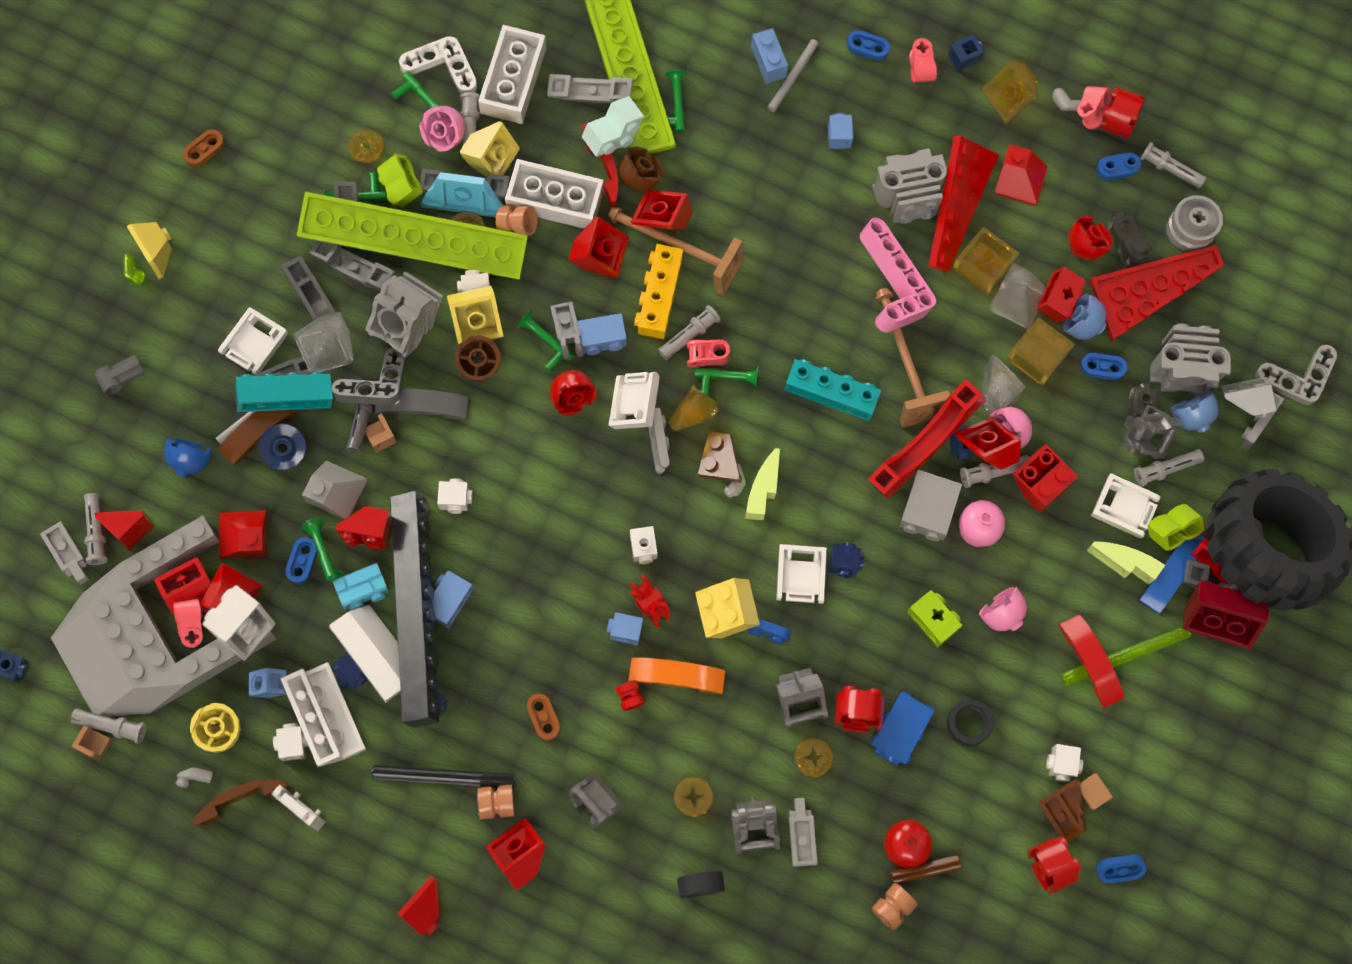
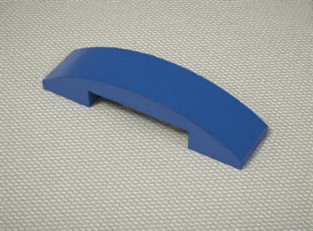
[1139,535,1205,614]

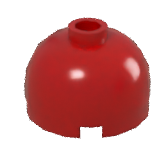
[1068,215,1113,260]
[550,370,597,415]
[884,820,933,868]

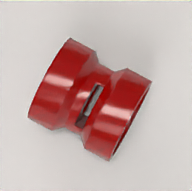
[615,680,645,711]

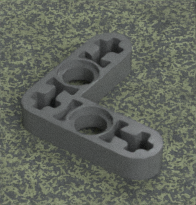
[332,347,406,405]

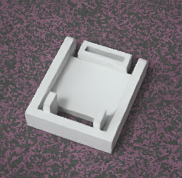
[218,307,288,375]
[608,372,659,429]
[1091,473,1161,539]
[776,544,826,604]
[272,785,325,831]

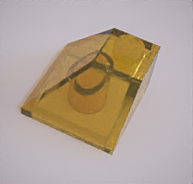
[981,60,1039,123]
[668,385,719,431]

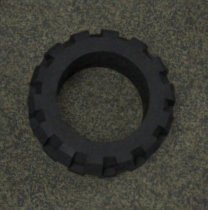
[1206,469,1352,611]

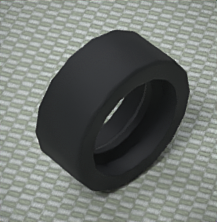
[946,699,994,747]
[677,871,725,898]

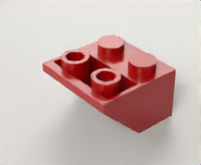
[1012,444,1078,513]
[336,506,392,551]
[154,557,212,617]

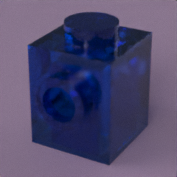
[828,543,864,578]
[333,652,367,689]

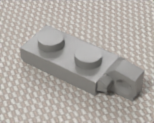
[1241,392,1284,451]
[40,521,89,585]
[788,798,817,867]

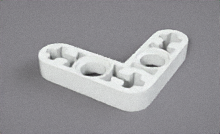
[399,37,477,94]

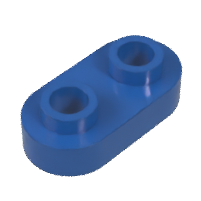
[847,30,890,61]
[1096,153,1141,180]
[1080,353,1127,380]
[286,537,318,584]
[747,619,792,645]
[1096,855,1147,883]

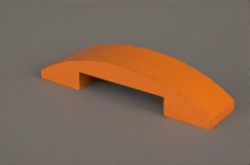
[628,658,725,694]

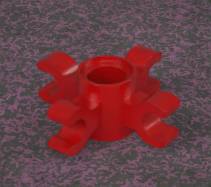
[631,575,671,628]

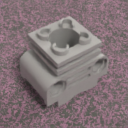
[872,149,947,224]
[365,272,443,358]
[1150,324,1231,395]

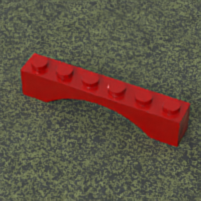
[868,379,986,500]

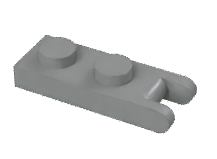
[648,408,670,474]

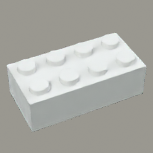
[478,25,546,124]
[505,159,604,229]
[203,585,276,661]

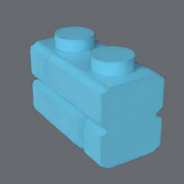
[333,563,389,611]

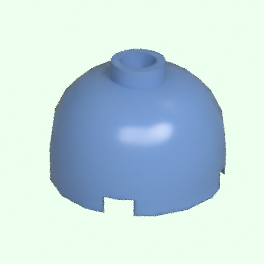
[1063,293,1106,339]
[1171,391,1219,433]

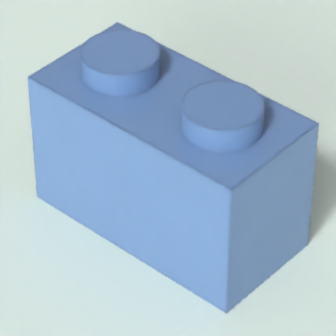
[751,28,788,84]
[577,313,627,355]
[432,570,474,629]

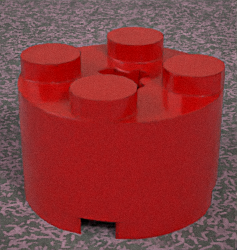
[1100,87,1146,139]
[835,686,884,732]
[1028,836,1081,895]

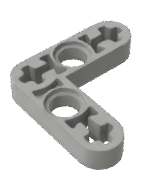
[1255,345,1337,405]

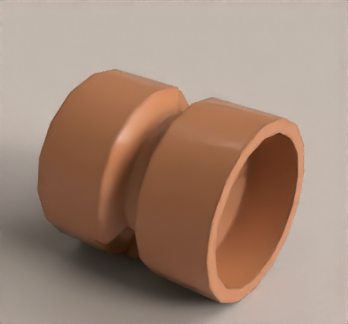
[496,205,538,235]
[477,785,515,820]
[871,883,918,931]

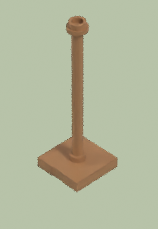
[608,207,744,297]
[876,288,950,428]

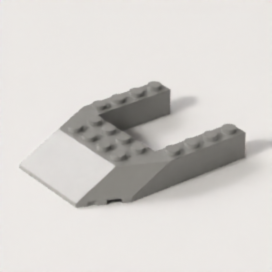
[51,516,276,717]

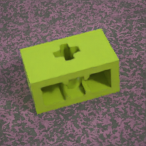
[907,590,963,647]

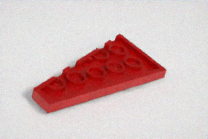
[928,136,999,272]
[1089,245,1224,342]

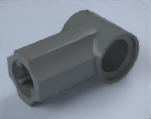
[94,355,145,395]

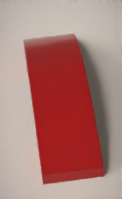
[581,124,618,209]
[1058,615,1125,709]

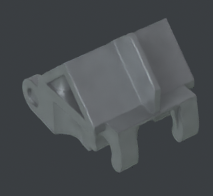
[1123,405,1183,459]
[776,668,828,729]
[568,772,624,828]
[731,795,780,855]

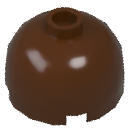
[619,146,665,192]
[455,335,501,382]

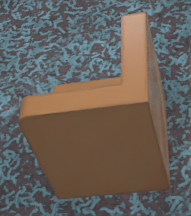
[365,413,396,453]
[71,725,112,761]
[1080,773,1113,810]

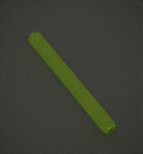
[1060,626,1191,686]

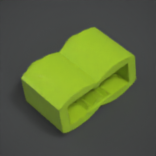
[377,153,422,208]
[1148,504,1205,551]

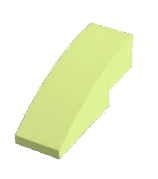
[745,448,780,520]
[1087,542,1165,585]

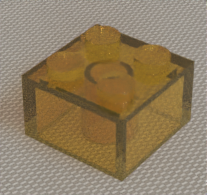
[952,227,1019,295]
[1007,317,1075,386]

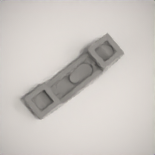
[547,74,634,103]

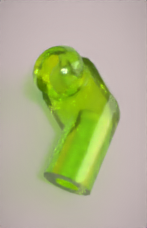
[122,254,145,284]

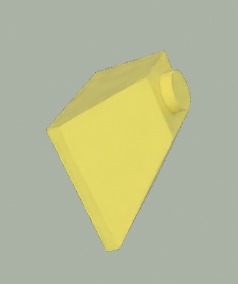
[460,122,520,177]
[127,222,172,279]

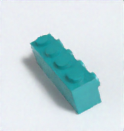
[784,359,881,422]
[235,372,333,412]

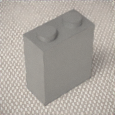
[899,470,962,541]

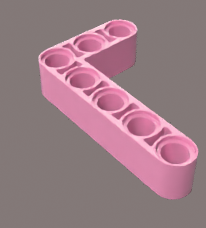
[860,218,936,333]

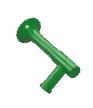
[665,70,688,132]
[390,72,439,109]
[324,172,386,202]
[517,310,575,373]
[695,365,759,399]
[301,518,345,581]

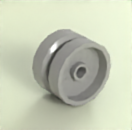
[1166,195,1223,252]

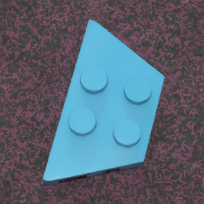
[421,172,503,217]

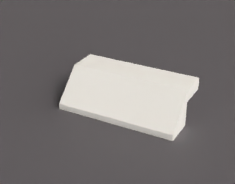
[329,605,401,703]
[281,662,366,767]

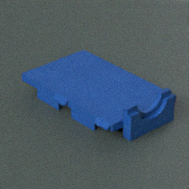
[870,691,935,766]

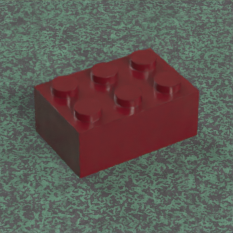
[1182,580,1269,650]

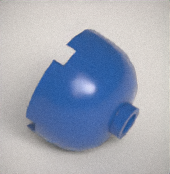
[164,437,213,477]

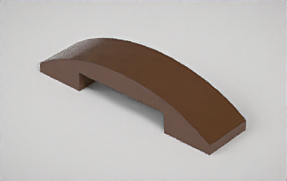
[219,409,302,466]
[193,779,291,828]

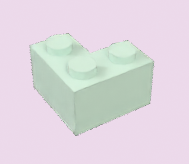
[582,96,644,157]

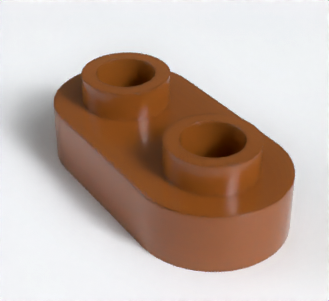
[183,129,224,167]
[527,694,560,741]

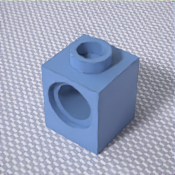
[828,113,853,149]
[607,612,643,646]
[249,668,286,698]

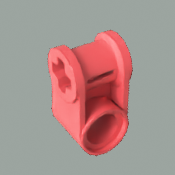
[909,38,937,83]
[1077,86,1112,129]
[686,340,730,368]
[173,599,203,648]

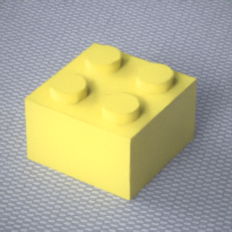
[447,286,504,345]
[695,578,760,639]

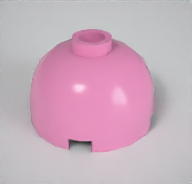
[420,106,466,152]
[989,407,1032,449]
[958,500,1005,547]
[979,587,1027,631]

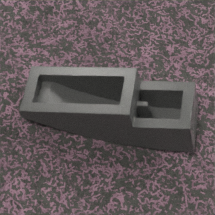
[281,255,336,325]

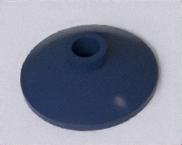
[259,424,306,470]

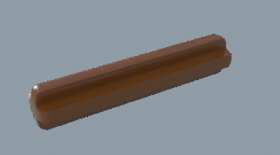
[890,856,962,884]

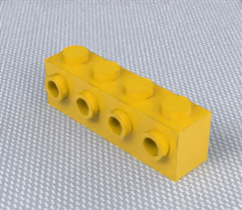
[634,244,683,339]

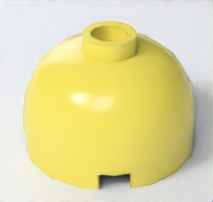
[190,703,241,753]

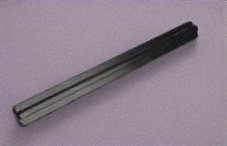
[371,765,516,788]

